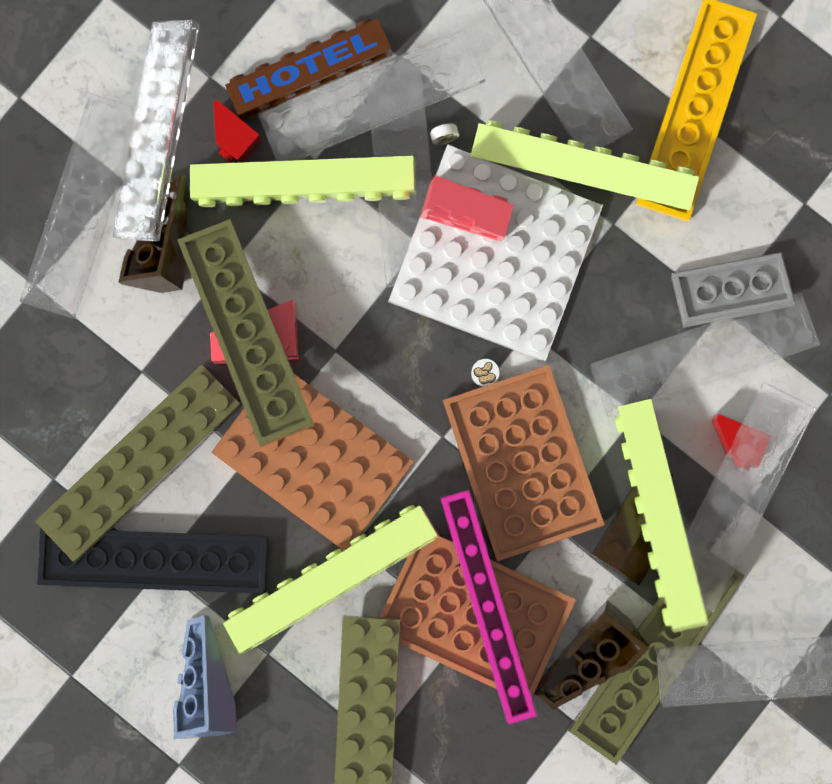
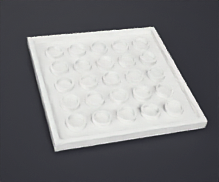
[388,145,603,362]

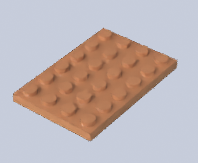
[443,365,605,561]
[211,373,414,551]
[380,537,576,699]

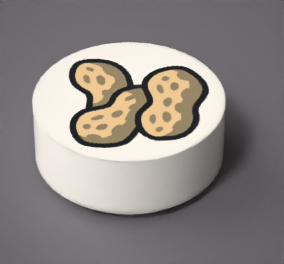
[430,123,459,145]
[471,359,500,387]

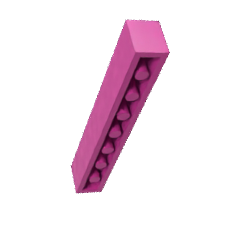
[440,490,536,724]

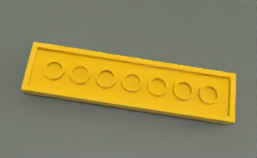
[635,0,757,222]

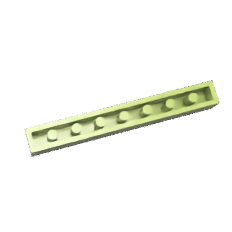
[471,120,699,211]
[190,156,416,207]
[615,399,708,632]
[223,505,440,654]

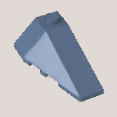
[173,615,237,739]

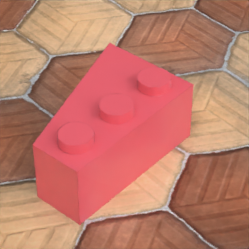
[420,175,514,242]
[210,300,299,365]

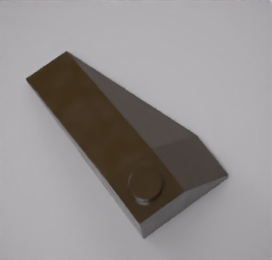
[118,175,187,293]
[590,473,673,585]
[534,600,649,710]

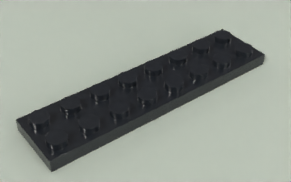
[37,528,268,594]

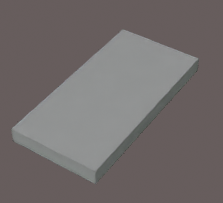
[671,252,795,328]

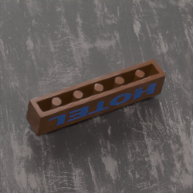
[225,18,392,121]

